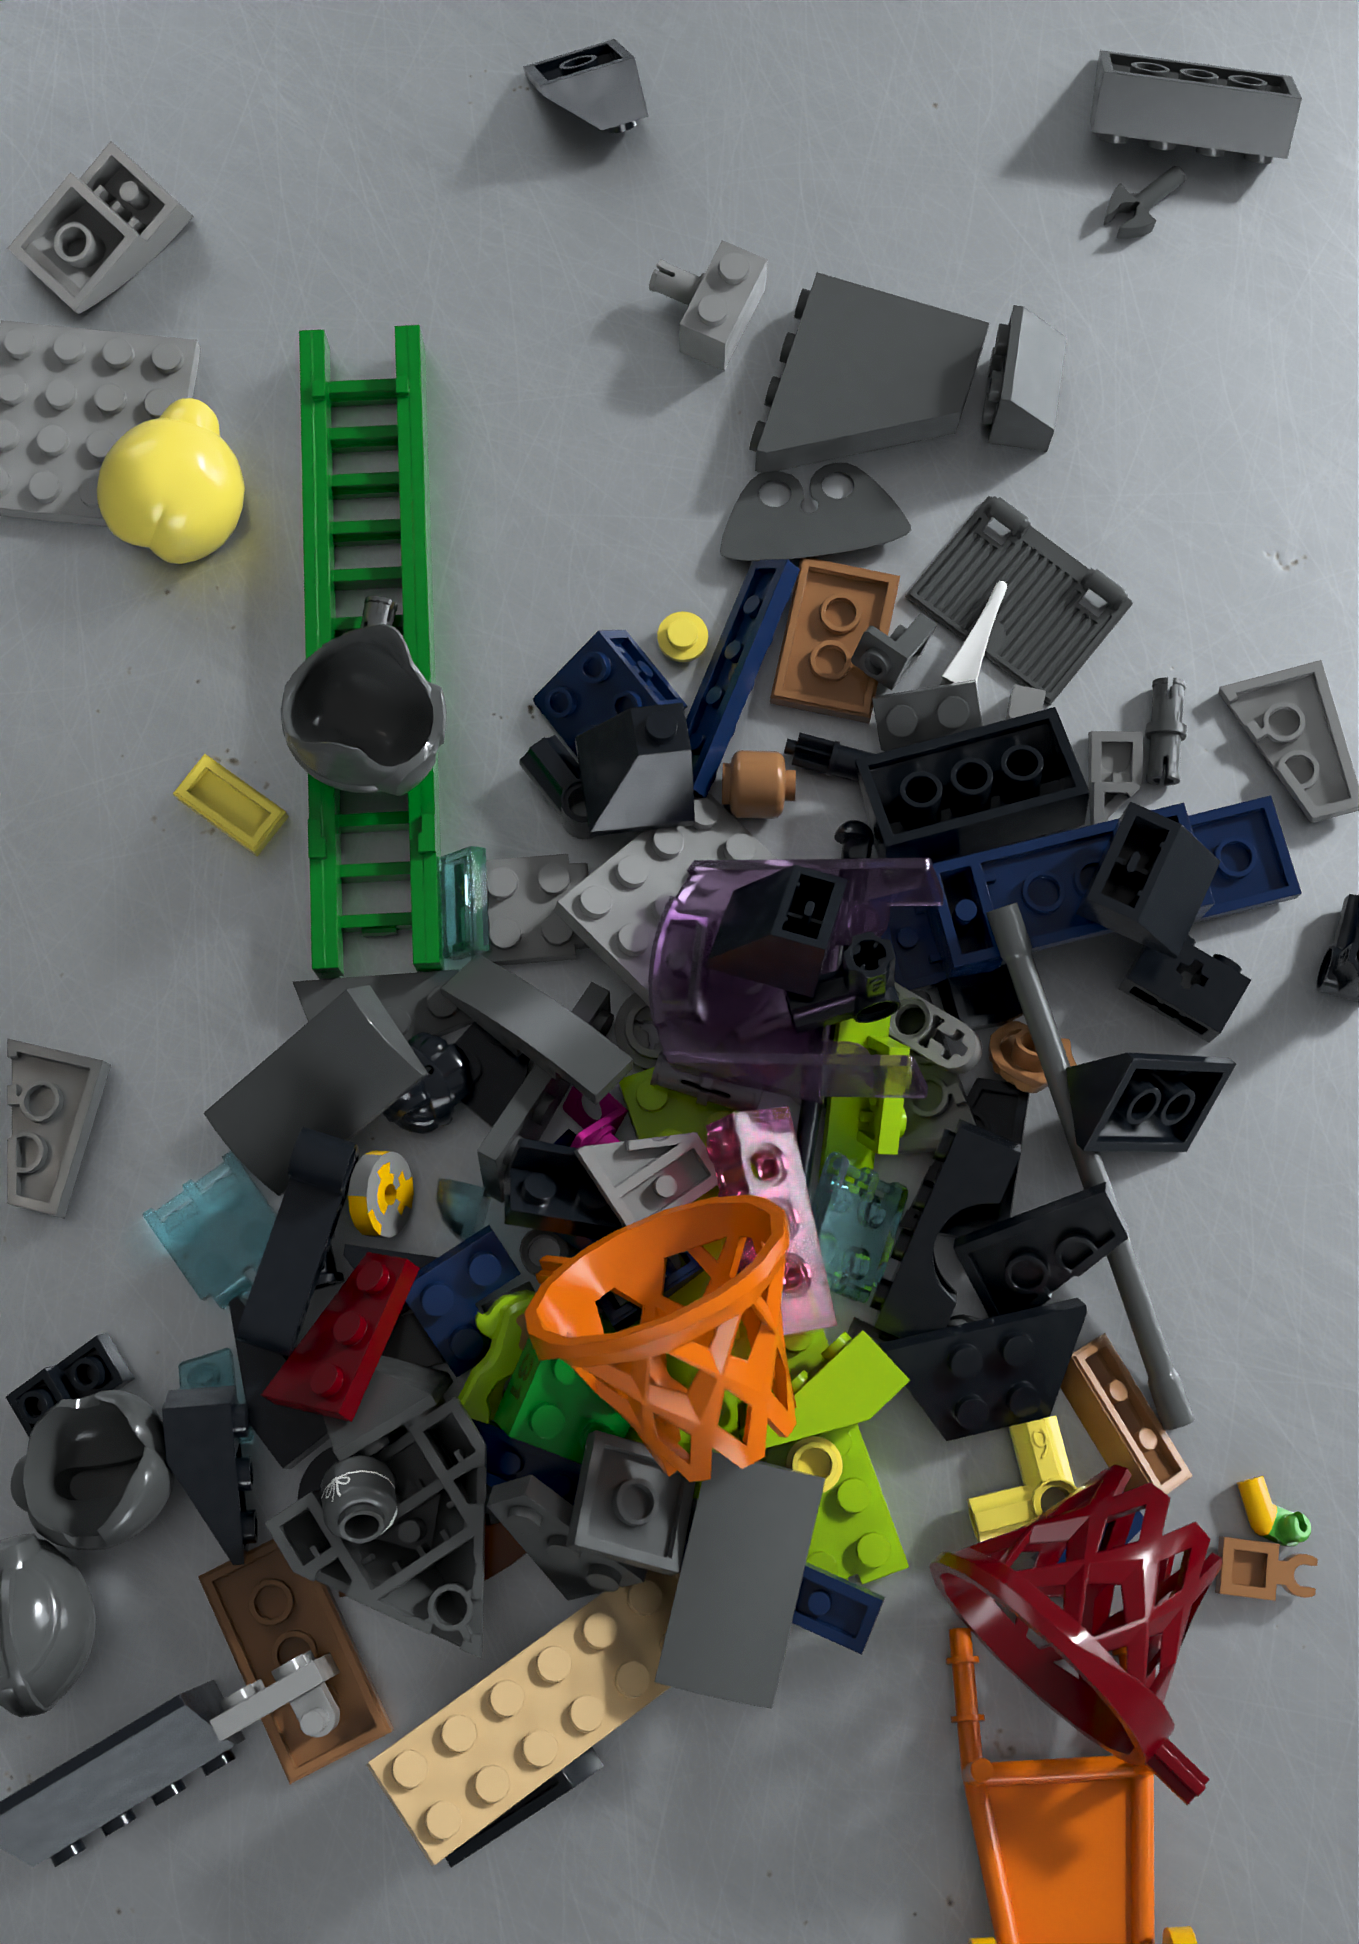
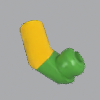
[1237,1476,1311,1547]

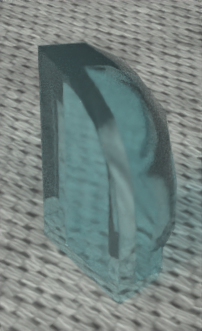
[436,1178,492,1242]

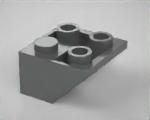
[323,1355,454,1462]

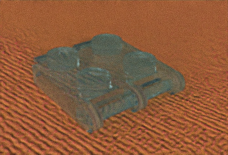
[142,1150,277,1310]
[796,1152,908,1303]

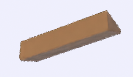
[1060,1333,1193,1494]

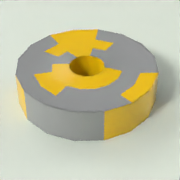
[348,1150,414,1238]

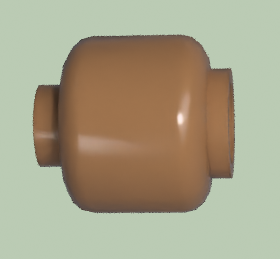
[722,750,796,819]

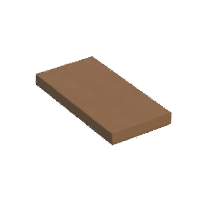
[198,1539,394,1784]

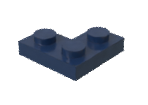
[406,1225,521,1378]

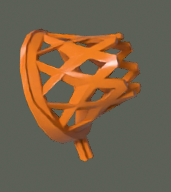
[524,1195,797,1482]

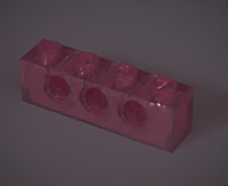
[706,1106,837,1338]

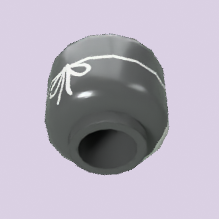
[320,1455,397,1543]

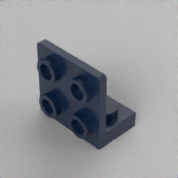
[533,630,688,758]

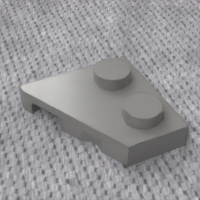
[574,1132,727,1227]

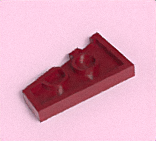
[261,1252,420,1422]

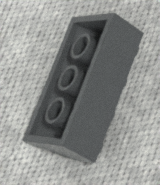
[1090,50,1302,164]

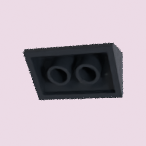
[1066,1053,1236,1152]

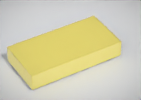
[173,754,289,857]

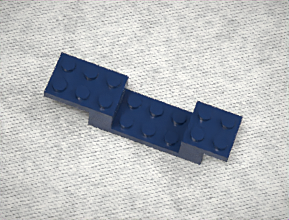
[867,795,1302,991]

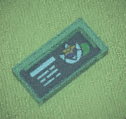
[440,846,489,960]

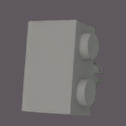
[649,240,767,371]

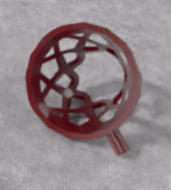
[929,1464,1223,1805]

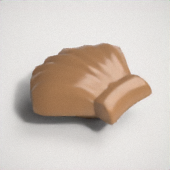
[988,1021,1077,1093]

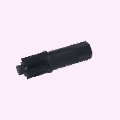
[784,733,874,781]

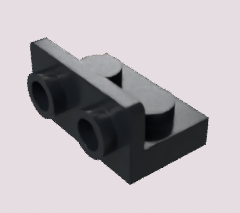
[504,1138,618,1240]

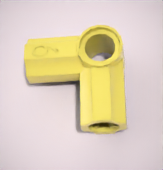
[967,1415,1078,1543]

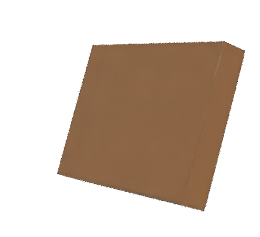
[770,557,900,724]

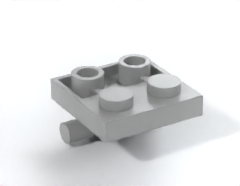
[209,1650,340,1742]

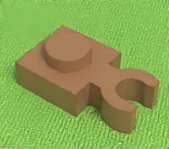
[1215,1536,1318,1601]

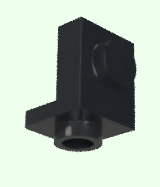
[937,964,1024,1031]

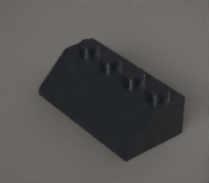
[855,707,1090,878]

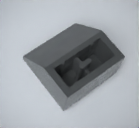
[982,305,1067,452]

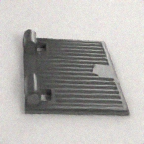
[905,496,1133,706]

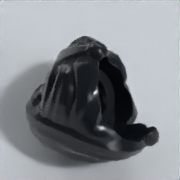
[382,1032,472,1134]

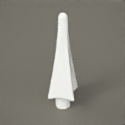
[939,581,1007,686]

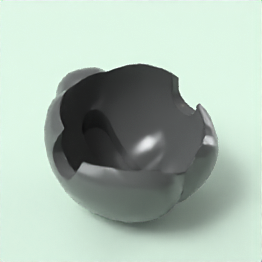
[10,1390,175,1550]

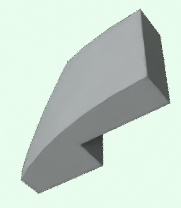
[1088,731,1143,825]

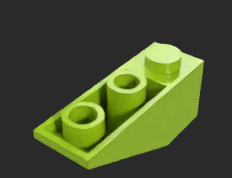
[739,1330,910,1449]

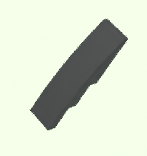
[441,954,633,1105]

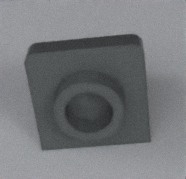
[851,613,938,691]

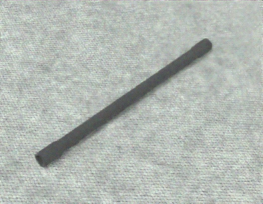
[986,902,1195,1430]

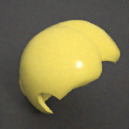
[97,398,245,564]

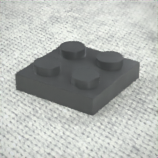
[566,1430,696,1576]

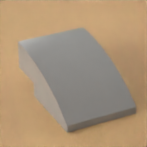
[7,141,194,314]

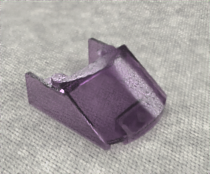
[648,858,944,1104]

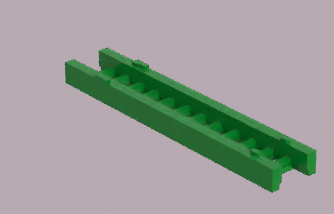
[299,325,445,979]

